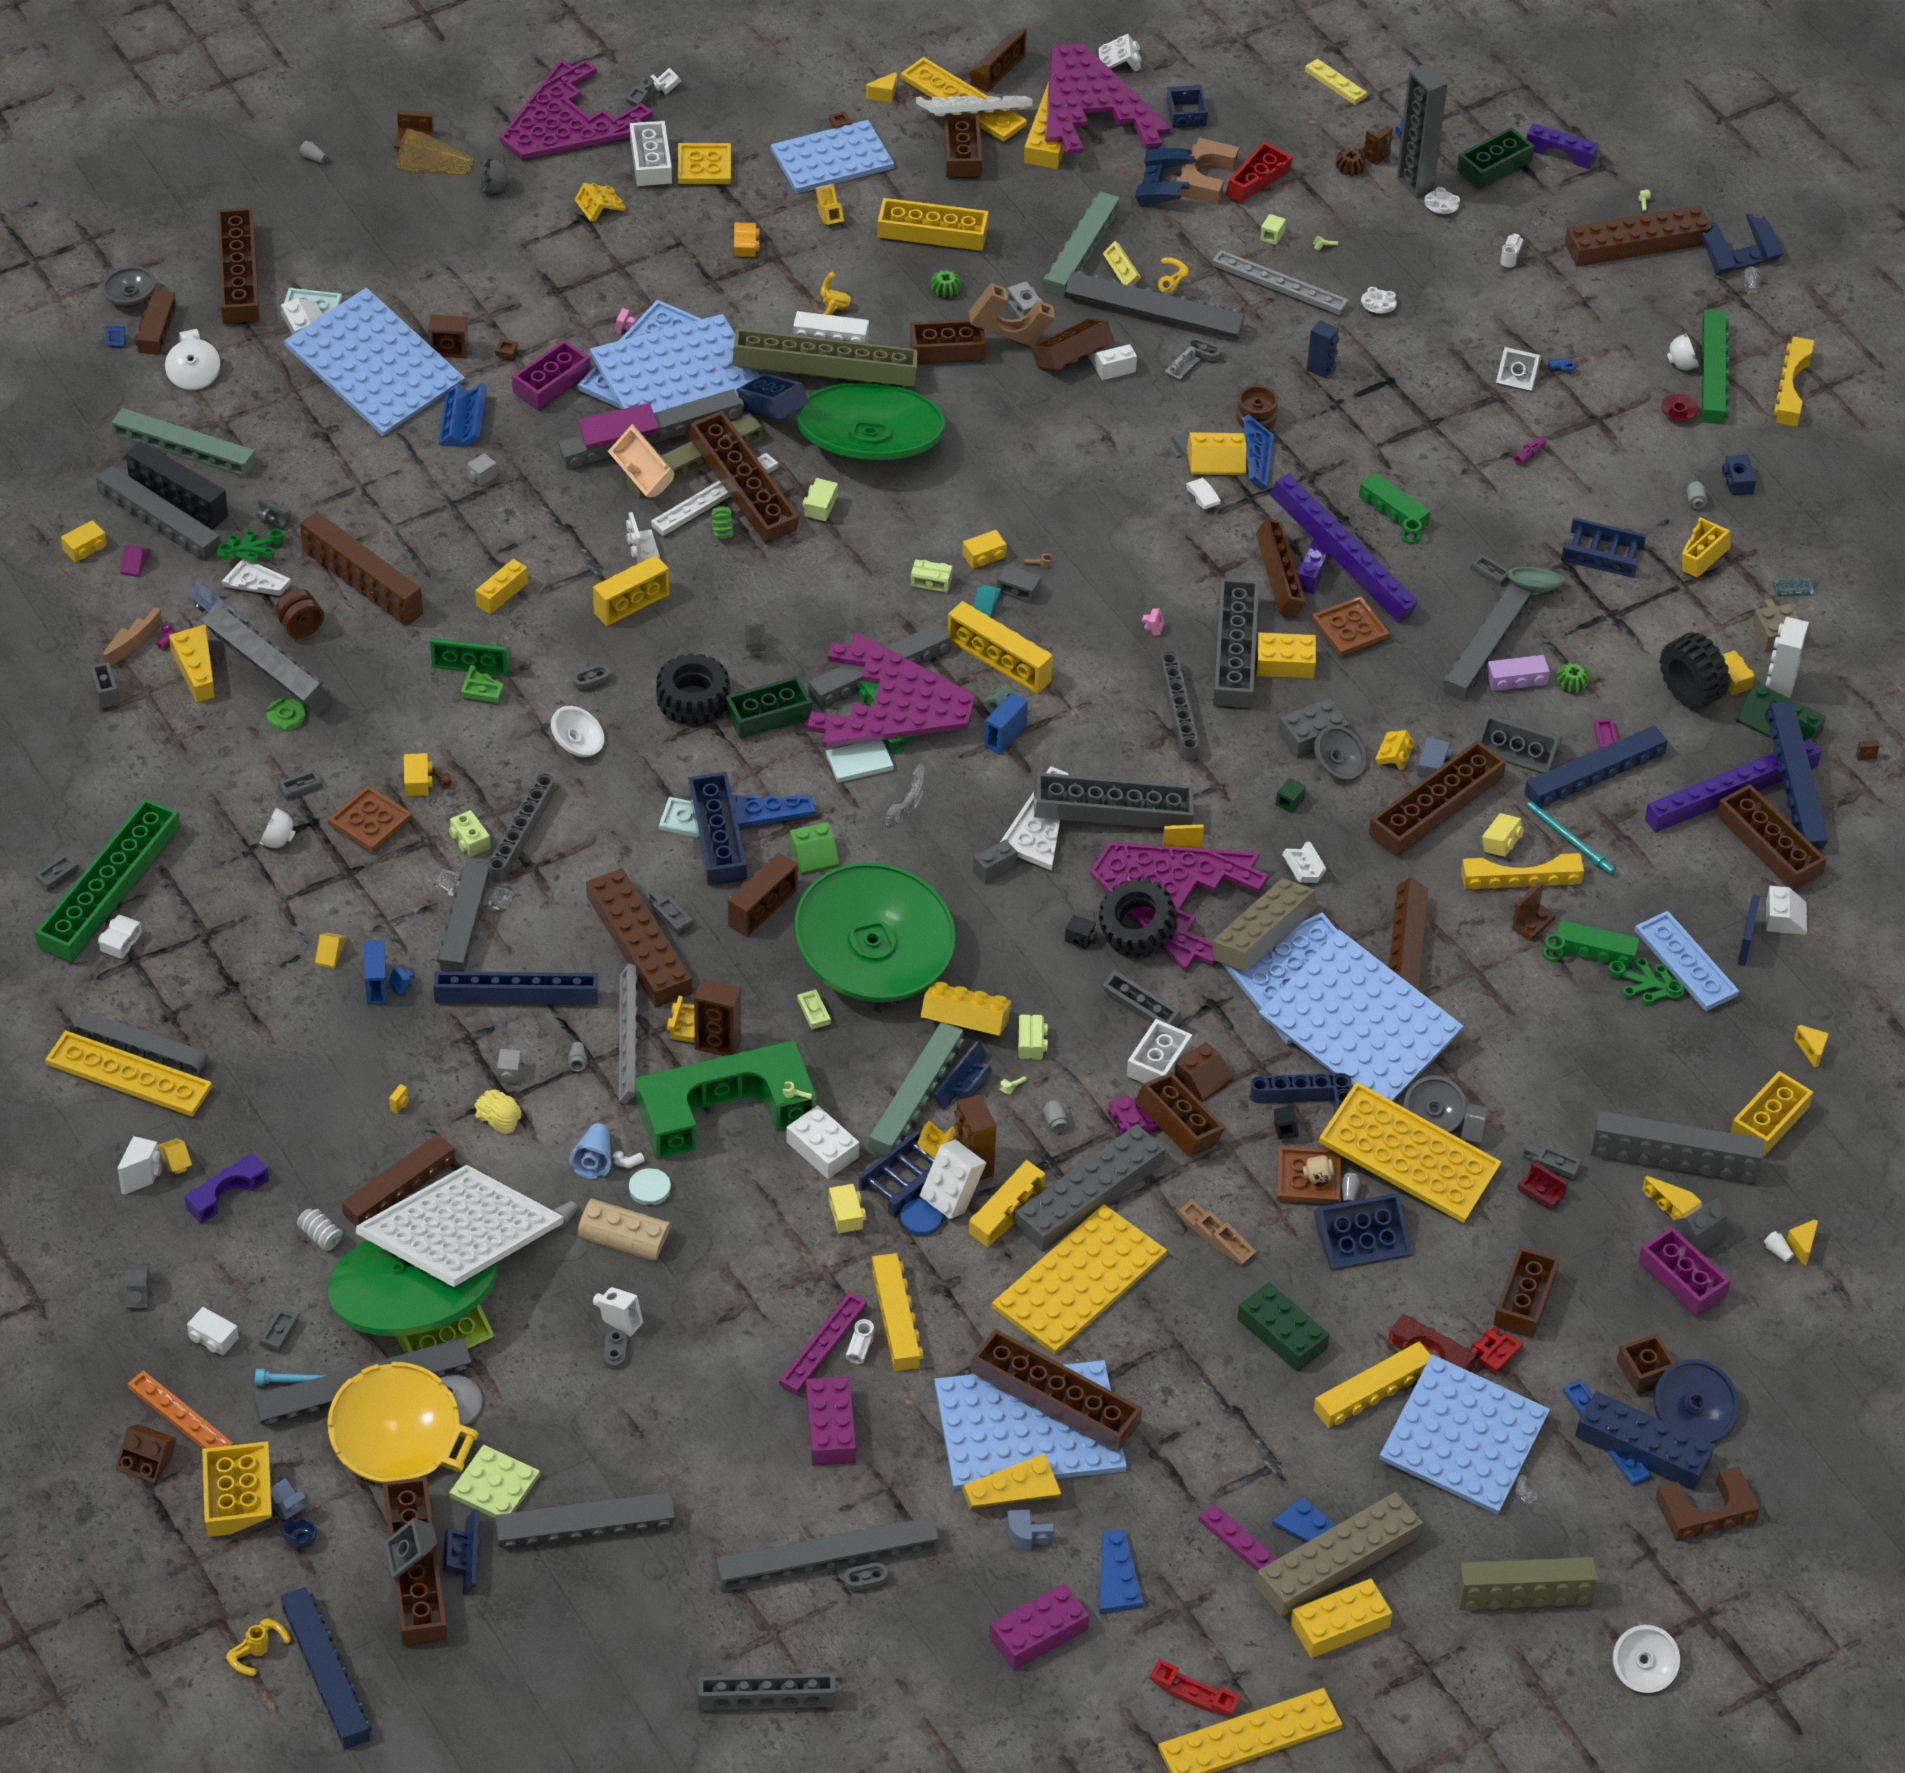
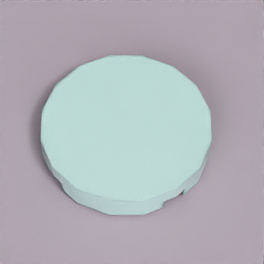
[629,1168,671,1206]

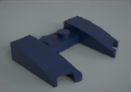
[1135,148,1196,207]
[1701,213,1784,275]

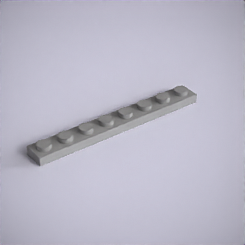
[1212,250,1348,315]
[619,963,638,1104]

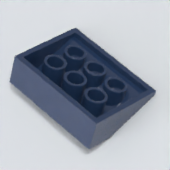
[1313,1192,1412,1269]

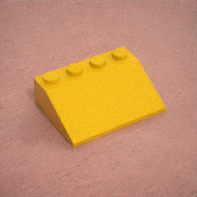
[202,1441,272,1537]

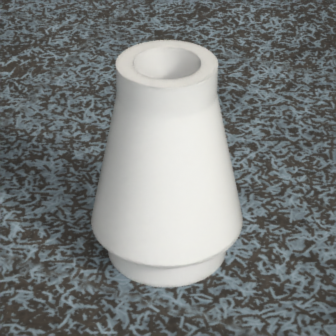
[1764,1231,1795,1263]

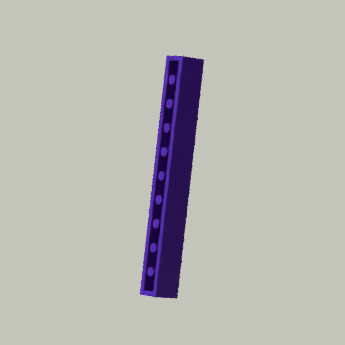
[1270,474,1418,623]
[1645,738,1821,833]

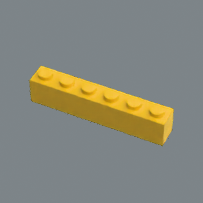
[872,1253,923,1372]
[1313,1342,1431,1428]

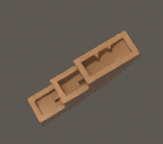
[103,608,162,666]
[1177,1199,1256,1265]

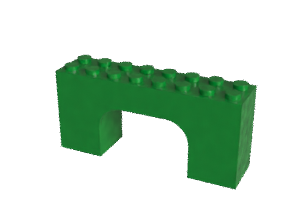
[635,1040,816,1160]

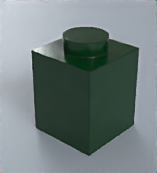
[1276,778,1306,813]

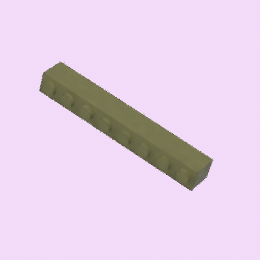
[626,413,762,499]

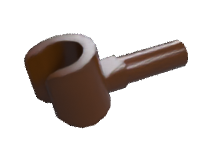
[432,768,452,788]

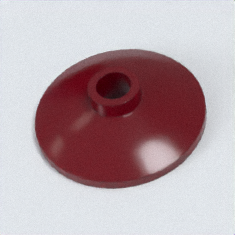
[1661,394,1698,421]

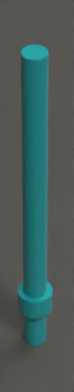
[1527,801,1616,875]

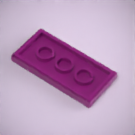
[578,403,659,449]

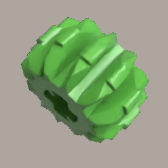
[931,269,961,299]
[712,507,733,539]
[1557,662,1589,694]

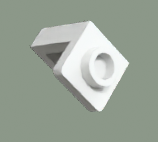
[650,68,681,94]

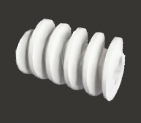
[297,1209,343,1251]

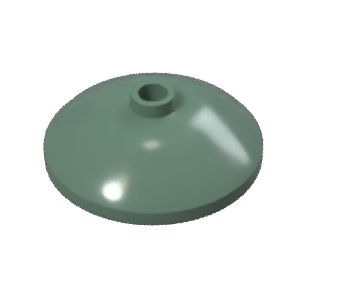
[1508,567,1565,595]

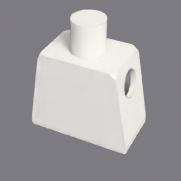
[593,1287,643,1337]

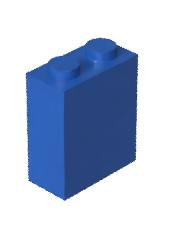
[984,692,1028,754]
[364,940,388,1005]

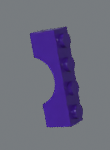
[1526,123,1599,170]
[1298,539,1331,594]
[184,1153,269,1224]

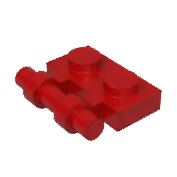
[1467,1326,1523,1374]

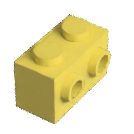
[1482,813,1524,857]
[829,1184,866,1233]

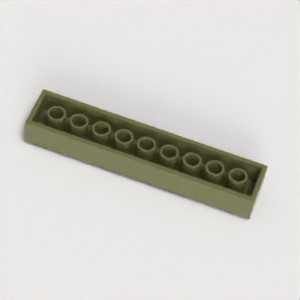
[732,328,917,387]

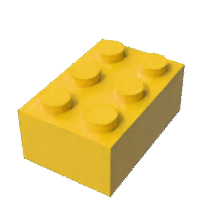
[1257,632,1316,679]

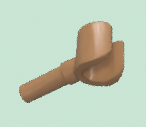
[1024,553,1051,568]

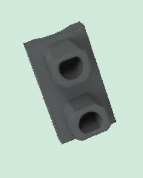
[256,498,292,529]

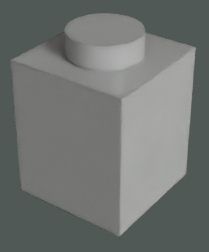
[467,453,497,487]
[497,1049,522,1083]

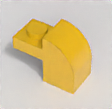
[815,184,844,225]

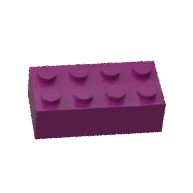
[512,340,591,410]
[1638,1227,1731,1317]
[806,1376,856,1466]
[989,1583,1089,1670]

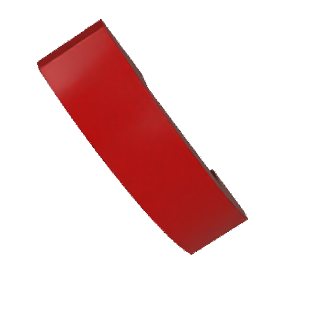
[1150,1659,1241,1716]

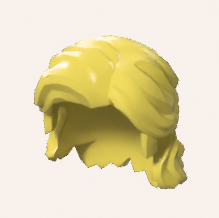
[474,1090,521,1134]

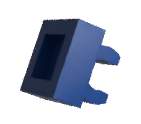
[106,326,125,346]
[389,966,415,995]

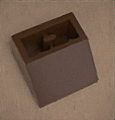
[116,1424,177,1483]

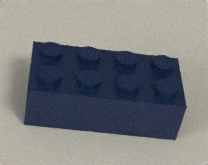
[736,373,809,420]

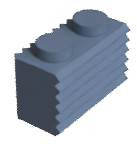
[1417,737,1452,778]

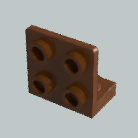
[394,109,434,151]
[1512,882,1556,942]

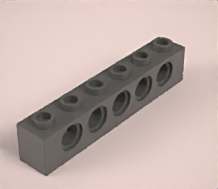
[699,1673,835,1711]

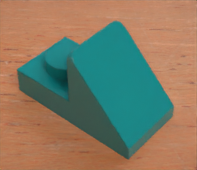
[973,585,1001,618]

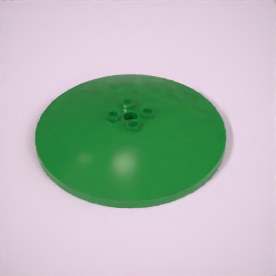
[797,382,945,460]
[794,863,955,1002]
[327,1240,498,1336]

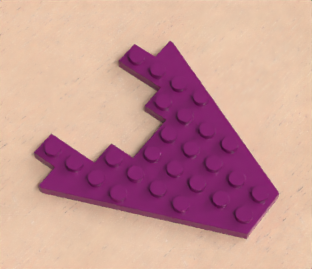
[1045,44,1171,154]
[500,59,653,160]
[807,632,975,748]
[1090,842,1268,972]

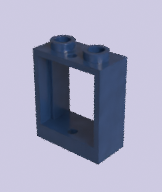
[1166,85,1208,128]

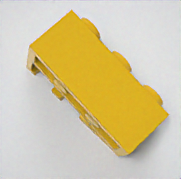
[1682,517,1730,578]

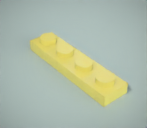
[1305,59,1367,105]

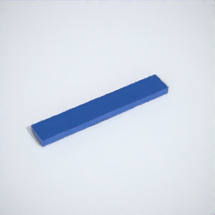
[1563,1380,1651,1487]

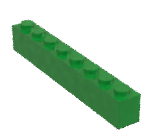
[1701,310,1729,424]

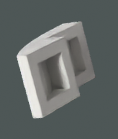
[1186,478,1221,509]

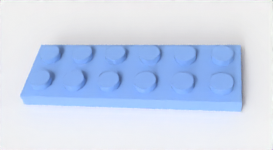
[1635,911,1739,1011]

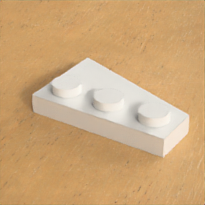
[222,558,291,596]

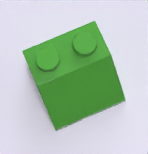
[790,822,839,875]

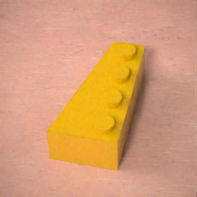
[169,624,215,703]
[969,1160,1045,1248]
[962,1453,1061,1509]

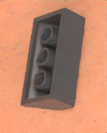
[1478,714,1563,773]

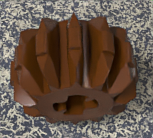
[1336,147,1366,176]

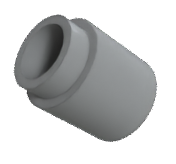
[1687,481,1707,509]
[1043,1101,1068,1133]

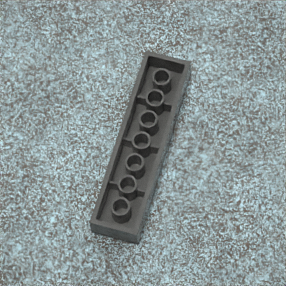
[1396,63,1447,199]
[1213,578,1259,708]
[202,603,333,717]
[1034,772,1194,829]
[1591,1111,1764,1184]
[1014,1124,1166,1252]

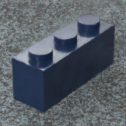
[1307,320,1340,379]

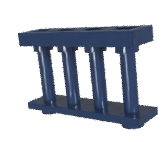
[1561,517,1646,578]
[859,1130,935,1217]

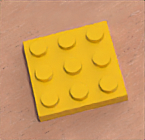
[678,143,731,184]

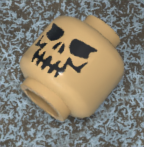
[1303,1155,1335,1184]

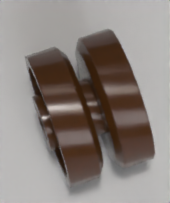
[1237,385,1278,430]
[275,589,324,638]

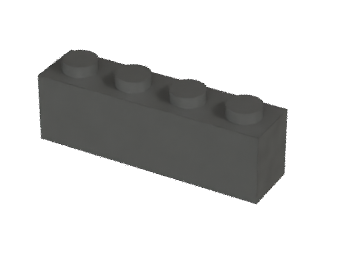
[1102,970,1183,1028]

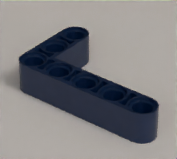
[1250,1073,1352,1115]

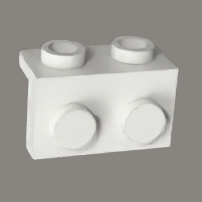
[1282,842,1326,883]

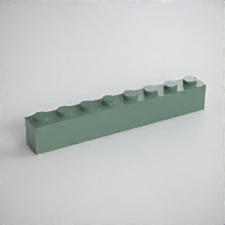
[1043,191,1120,298]
[111,408,256,478]
[869,1022,965,1156]

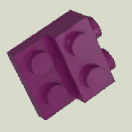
[1108,1095,1161,1135]

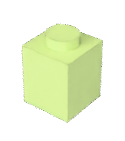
[1260,214,1286,245]

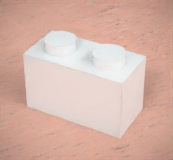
[187,1307,239,1356]

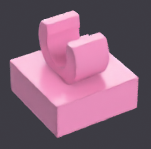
[614,308,635,334]
[1142,608,1165,636]

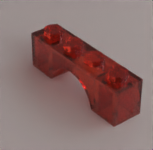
[1388,1313,1476,1372]

